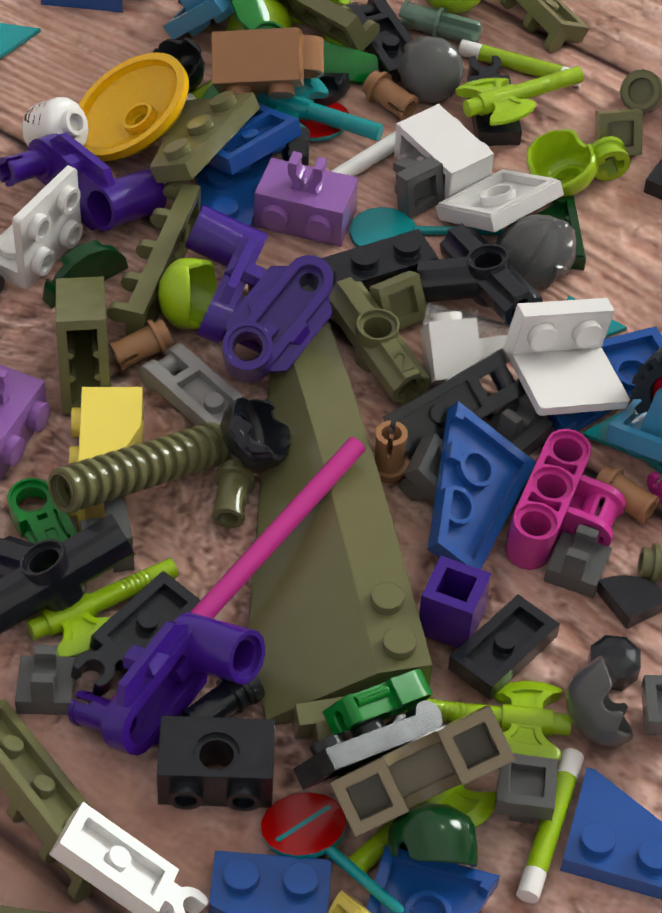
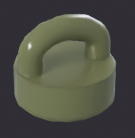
[620,69,662,114]

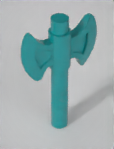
[257,78,384,141]

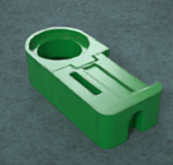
[8,478,78,544]
[322,669,433,735]

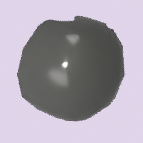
[397,35,463,103]
[565,656,633,747]

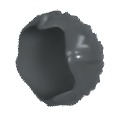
[496,214,576,289]

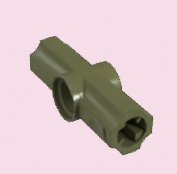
[329,277,431,405]

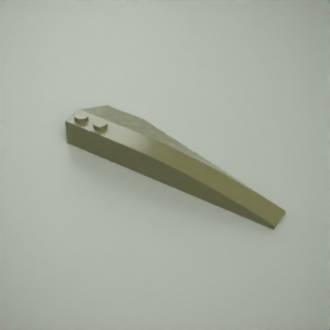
[248,321,433,725]

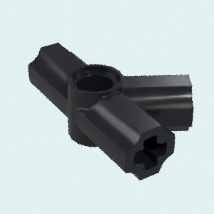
[417,223,543,325]
[0,513,135,634]

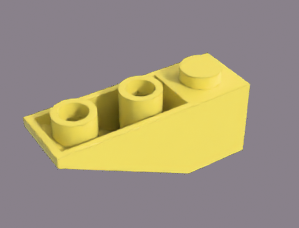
[68,387,144,533]

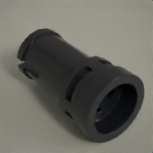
[180,676,265,718]

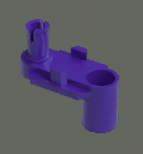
[0,132,167,231]
[185,205,268,354]
[222,255,334,383]
[68,612,265,756]

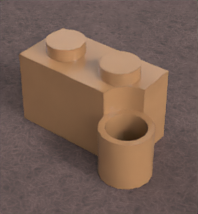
[212,27,324,99]

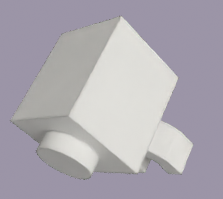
[420,311,508,386]

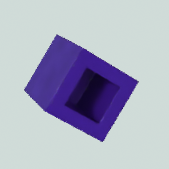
[419,556,491,648]

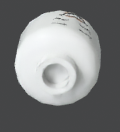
[22,97,89,147]

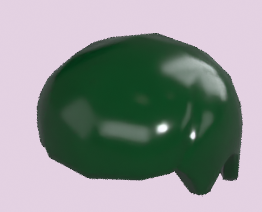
[388,803,478,867]

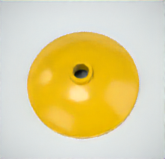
[78,52,189,161]

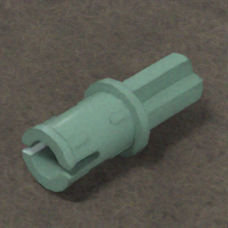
[398,0,482,43]

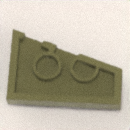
[149,91,260,183]

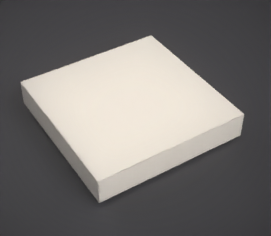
[436,169,564,232]

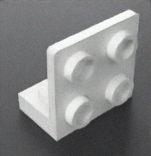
[0,165,83,290]
[503,298,630,416]

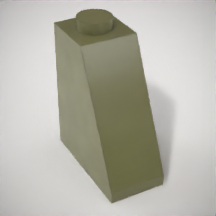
[55,276,111,414]

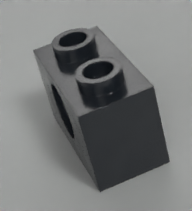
[157,716,275,812]

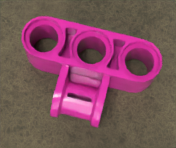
[504,429,626,570]

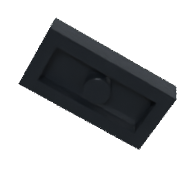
[448,594,560,700]

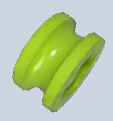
[592,136,631,181]

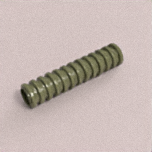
[48,422,230,514]

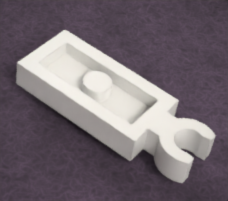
[49,802,209,913]

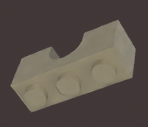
[330,706,516,837]

